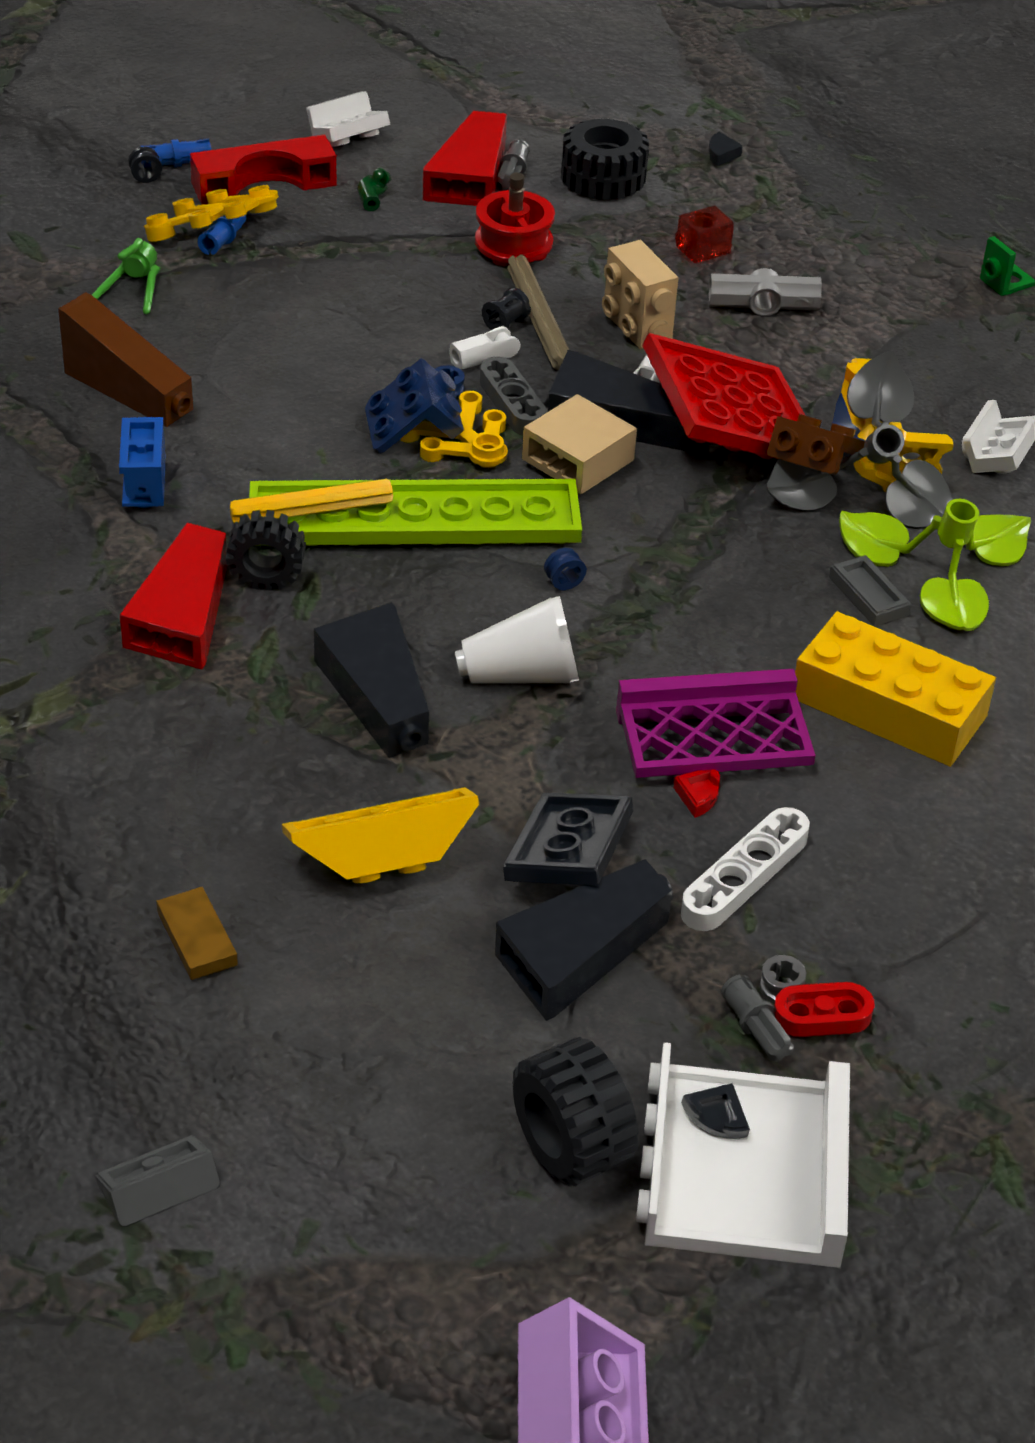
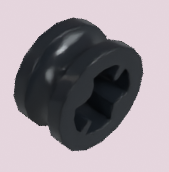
[128,146,162,183]

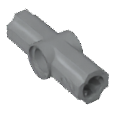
[708,268,822,316]

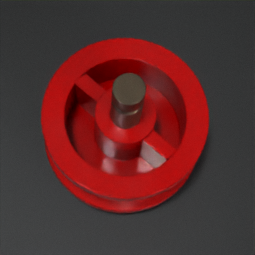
[475,173,555,266]

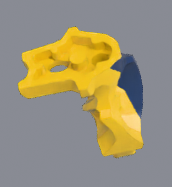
[832,358,953,492]

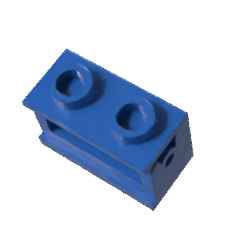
[119,417,166,508]

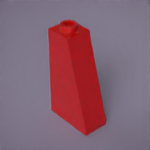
[423,110,507,206]
[120,523,228,670]

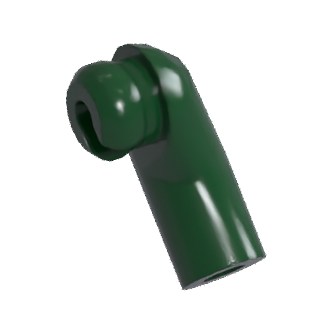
[357,168,391,212]

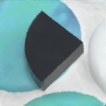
[709,131,743,166]
[681,1083,750,1139]

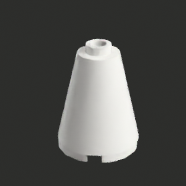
[455,596,579,683]

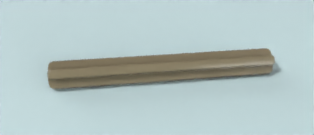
[508,254,569,370]

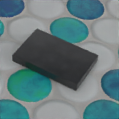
[503,793,633,886]

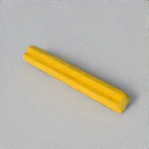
[230,479,393,524]

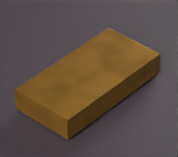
[156,886,238,980]

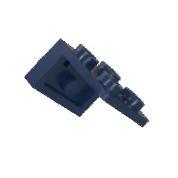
[365,358,464,453]

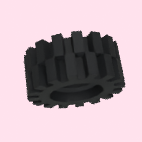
[226,510,306,591]

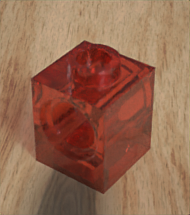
[675,206,734,263]

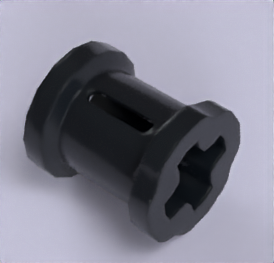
[482,288,531,330]

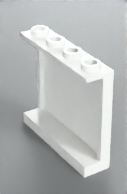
[636,1042,850,1268]

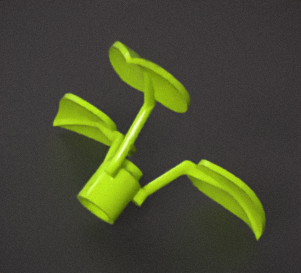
[839,499,1031,631]

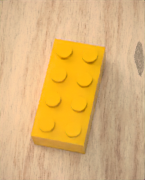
[795,611,996,767]

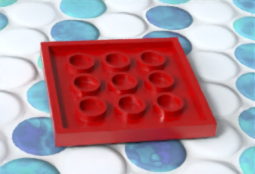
[642,333,806,460]

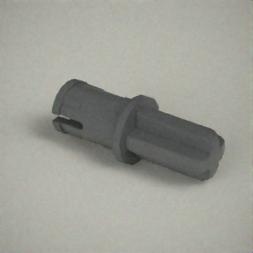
[497,139,530,190]
[721,975,794,1062]

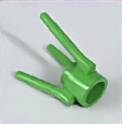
[92,238,160,315]

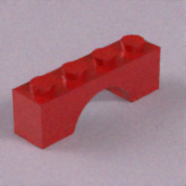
[190,135,337,205]

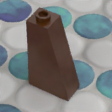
[58,292,193,427]

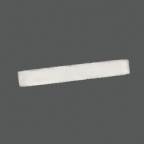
[681,807,810,931]

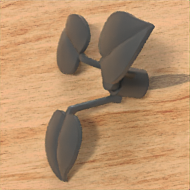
[766,350,952,528]

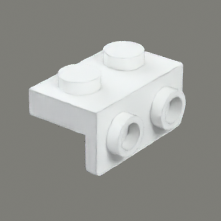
[306,91,390,147]
[962,400,1035,474]

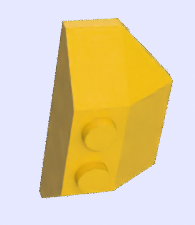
[282,787,479,883]

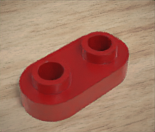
[774,982,875,1037]

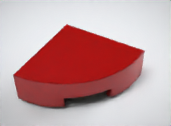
[673,769,720,818]

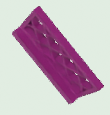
[616,669,816,778]

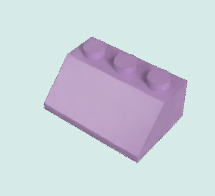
[517,1297,649,1443]

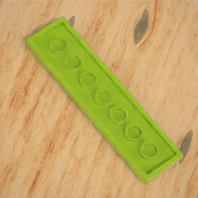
[249,479,582,546]

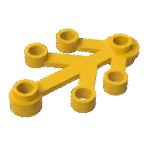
[144,185,279,242]
[400,391,508,468]

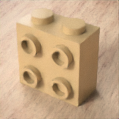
[602,240,679,349]
[522,394,637,494]

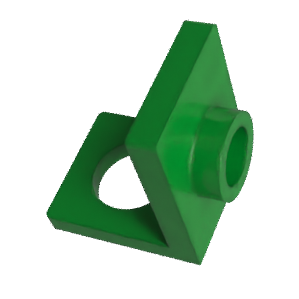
[980,236,1035,296]

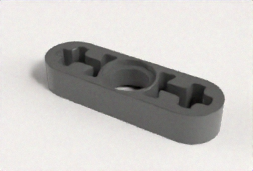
[480,357,546,435]

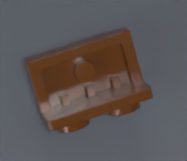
[767,414,865,475]

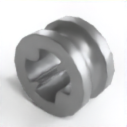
[759,955,807,1003]

